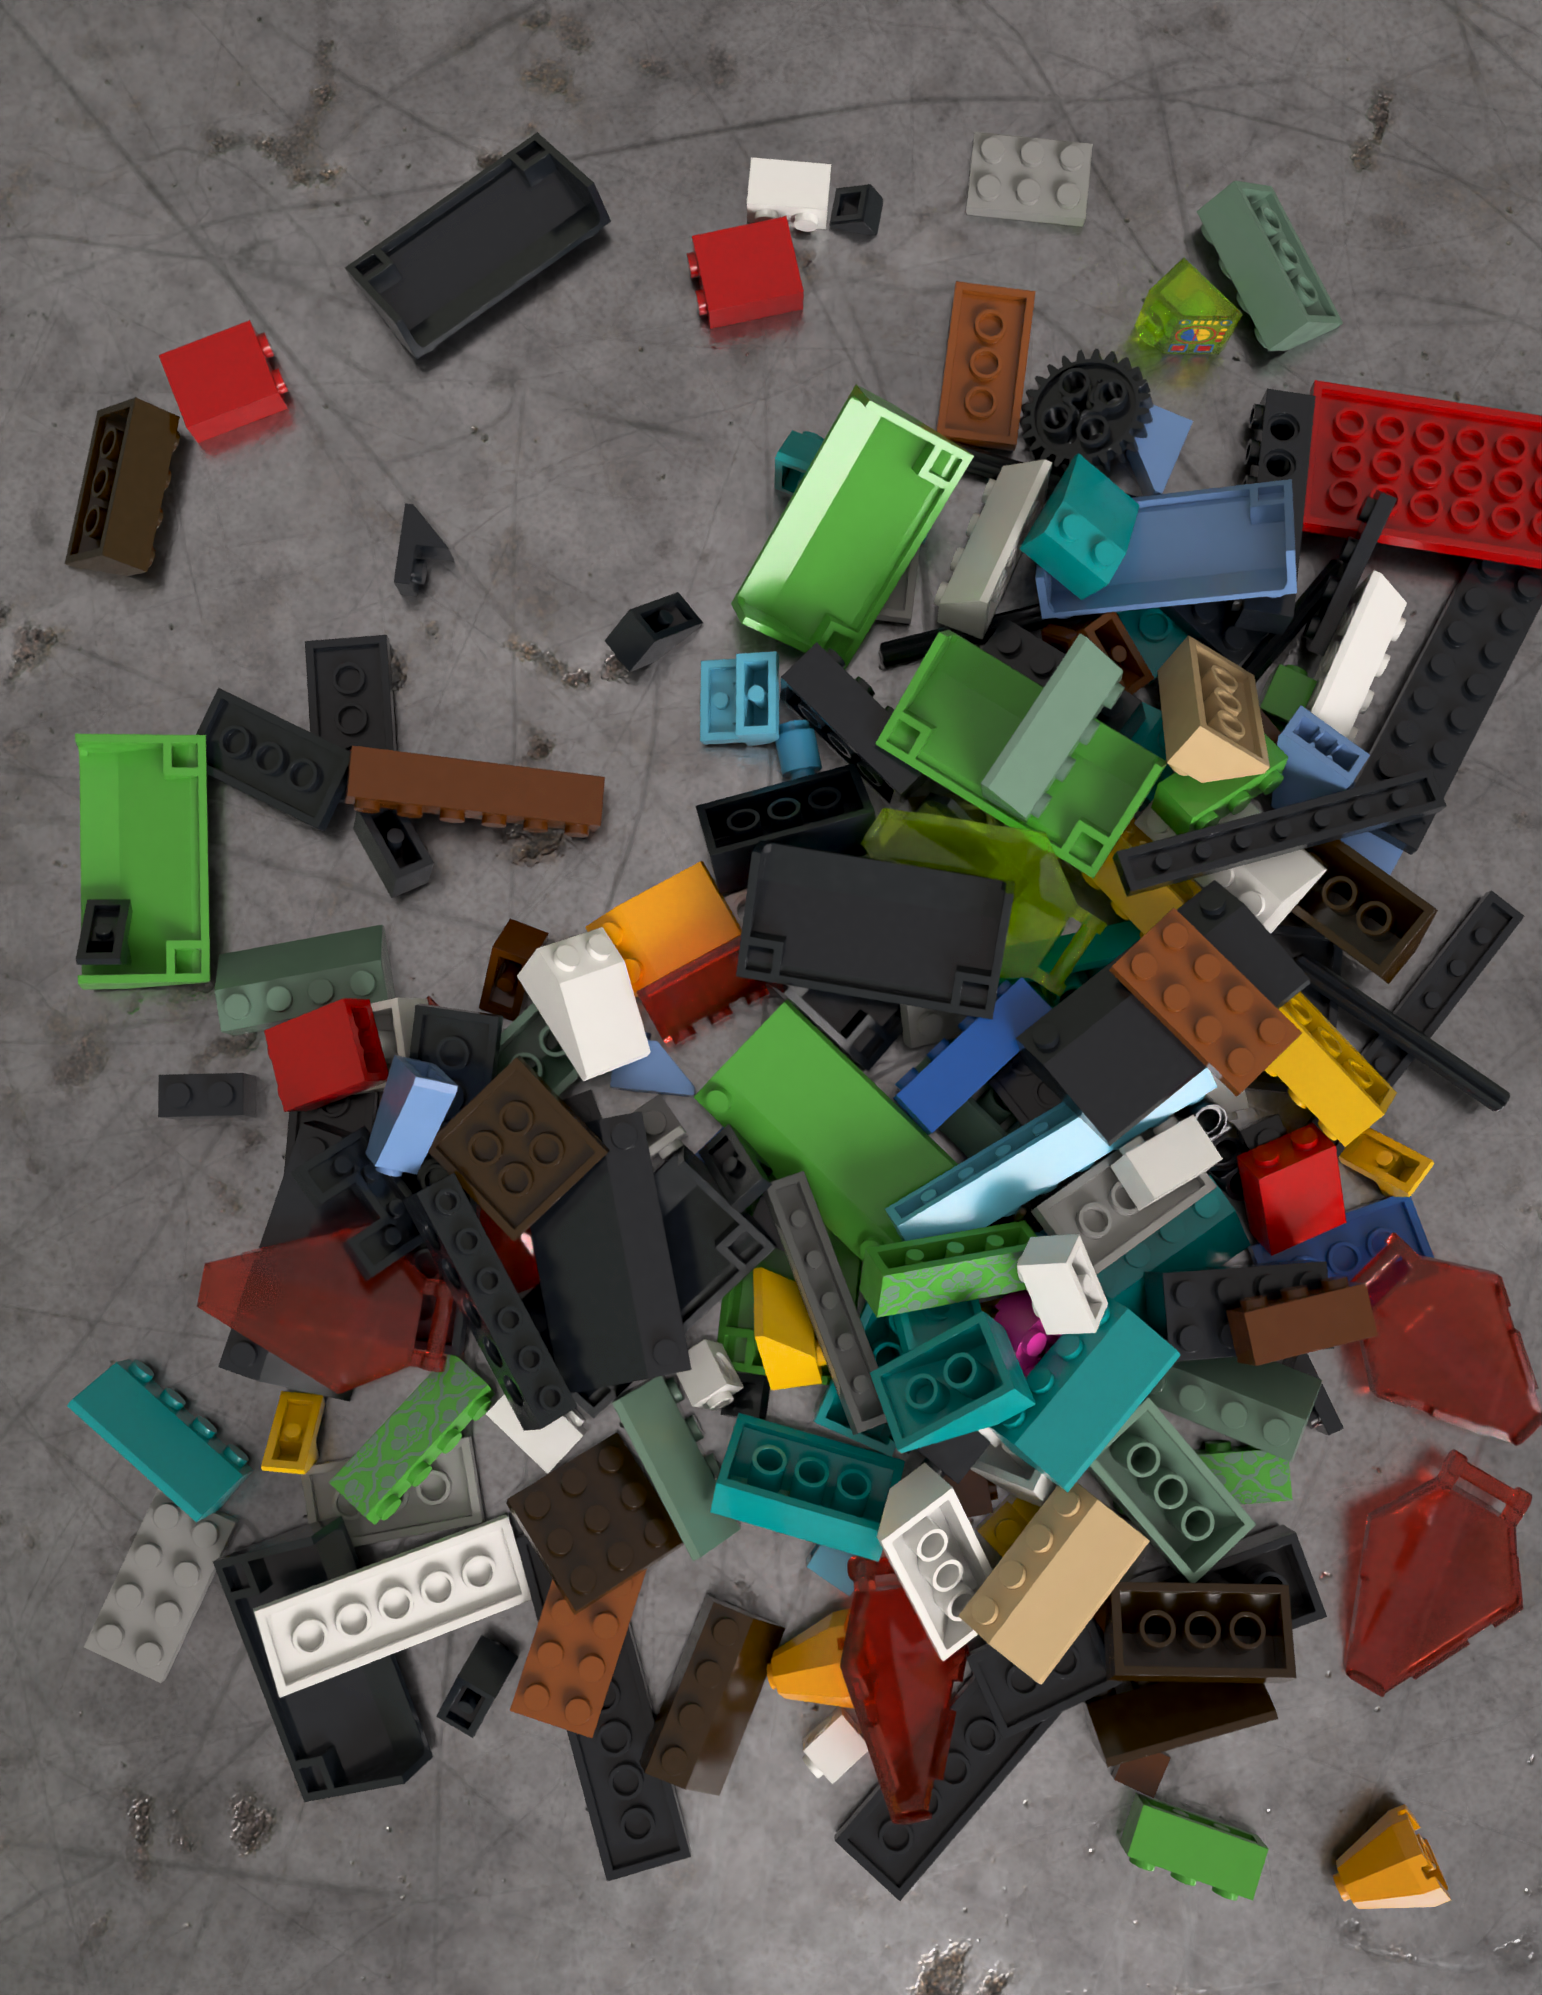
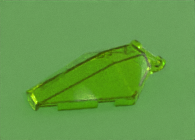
[861,808,1107,996]

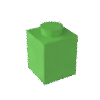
[1258,664,1317,732]

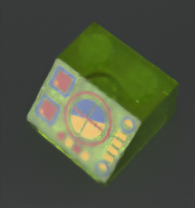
[1134,258,1243,354]

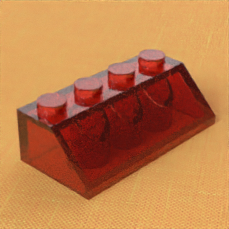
[636,935,770,1045]

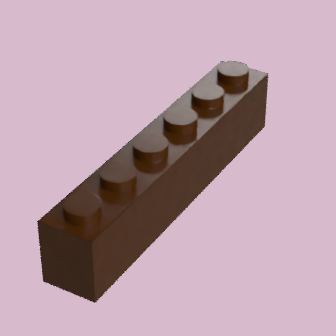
[345,745,605,837]

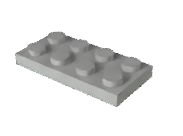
[1031,1127,1217,1274]
[301,1435,485,1547]
[84,1488,240,1683]

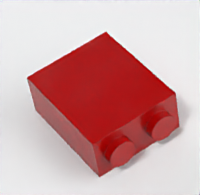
[686,216,804,329]
[159,320,289,443]
[264,998,389,1112]
[1237,1123,1347,1256]

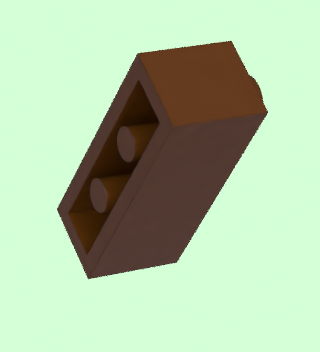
[1226,1276,1378,1366]

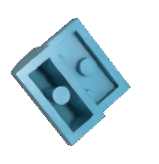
[700,651,779,746]

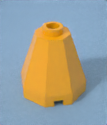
[767,1608,876,1709]
[1333,1804,1451,1909]

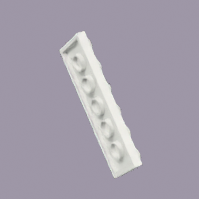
[253,1515,532,1698]

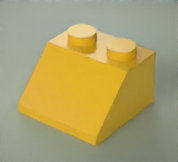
[753,1267,827,1390]

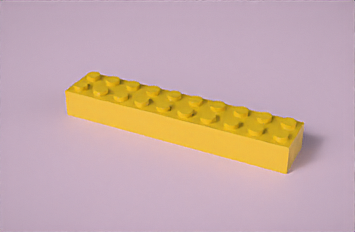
[1081,817,1397,1147]

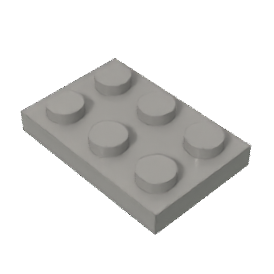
[965,132,1093,227]

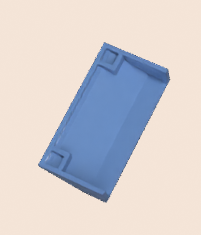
[1035,479,1297,619]

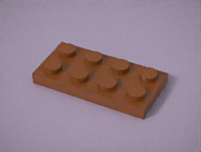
[936,281,1036,451]
[1109,907,1302,1097]
[510,1569,647,1738]

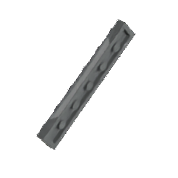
[763,1171,887,1435]

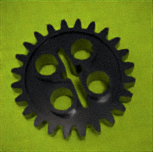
[1020,349,1154,476]

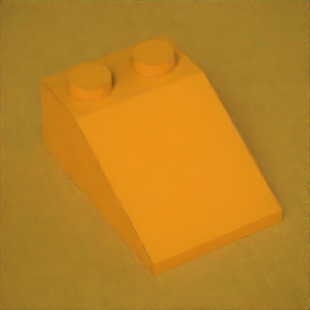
[585,861,742,998]

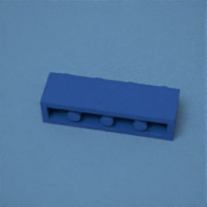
[893,977,1052,1135]

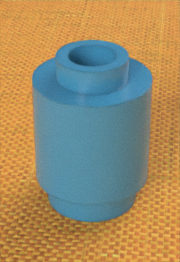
[775,720,822,780]

